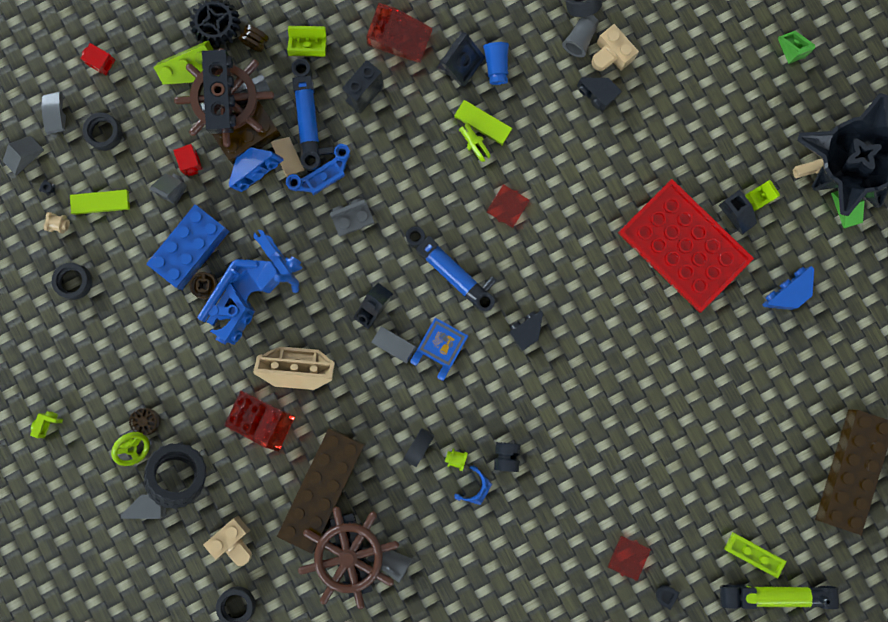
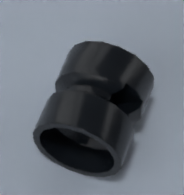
[494,442,521,472]

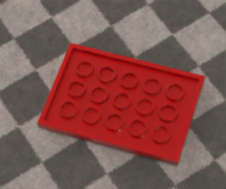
[618,179,754,313]

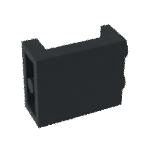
[342,60,384,114]

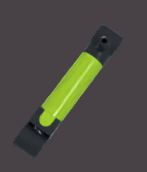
[720,585,839,609]

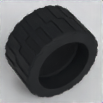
[144,443,207,509]

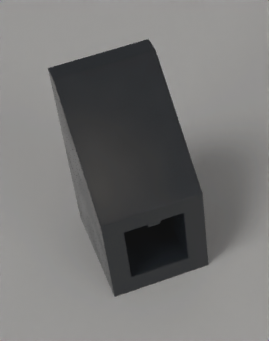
[577,77,622,112]
[718,189,757,235]
[353,283,393,329]
[508,310,543,352]

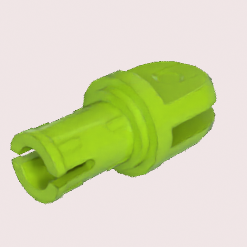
[459,123,491,162]

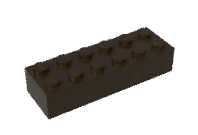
[815,410,888,536]
[277,428,365,554]

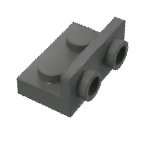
[330,199,375,237]

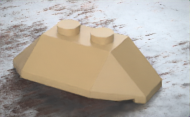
[253,347,335,390]

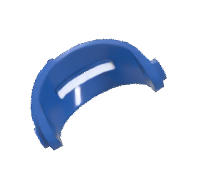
[454,465,492,505]

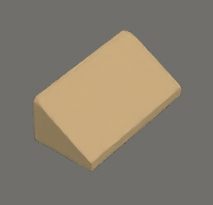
[271,137,305,177]

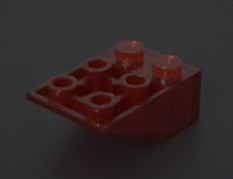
[366,3,433,63]
[224,391,295,452]

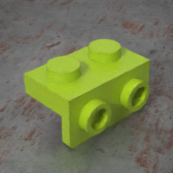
[287,26,327,57]

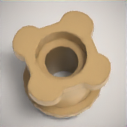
[44,212,70,234]

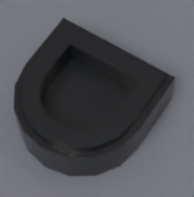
[656,585,680,610]

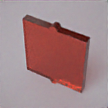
[486,184,530,228]
[607,536,651,581]

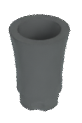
[562,15,599,57]
[367,550,413,583]

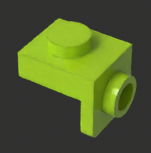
[745,180,780,211]
[30,411,63,438]

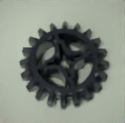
[189,0,241,49]

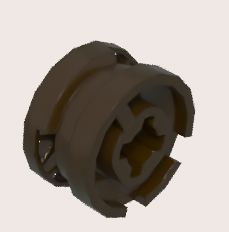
[239,25,269,52]
[189,272,219,300]
[129,408,160,435]

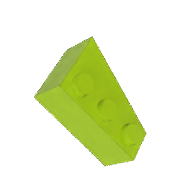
[154,40,219,85]

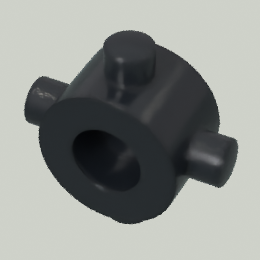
[39,180,56,196]

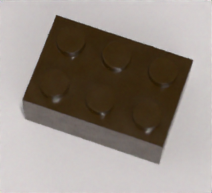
[212,101,281,166]

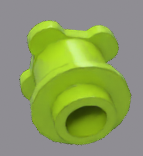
[445,448,468,471]

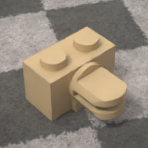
[591,24,639,71]
[203,516,252,566]

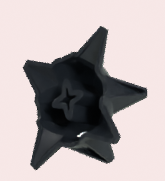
[797,93,888,216]

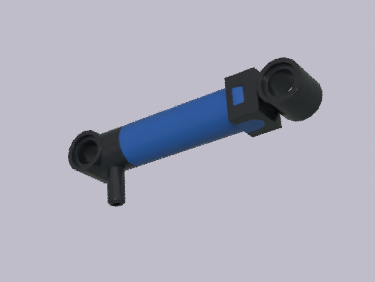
[291,58,335,173]
[406,226,497,313]

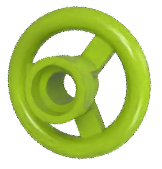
[111,432,150,466]

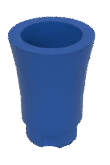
[483,42,509,85]

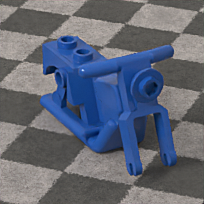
[197,230,303,345]

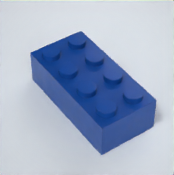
[146,205,230,290]

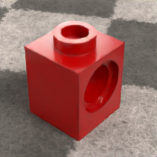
[80,43,115,76]
[173,144,203,176]

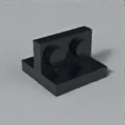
[436,32,485,87]

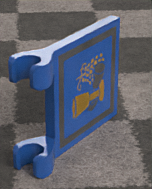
[411,318,468,381]

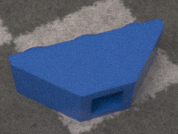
[229,148,284,192]
[762,266,814,310]

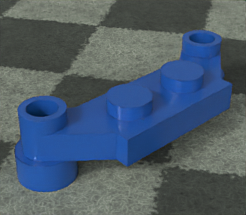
[286,144,350,196]

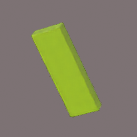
[454,100,512,145]
[70,190,130,215]
[724,532,787,579]

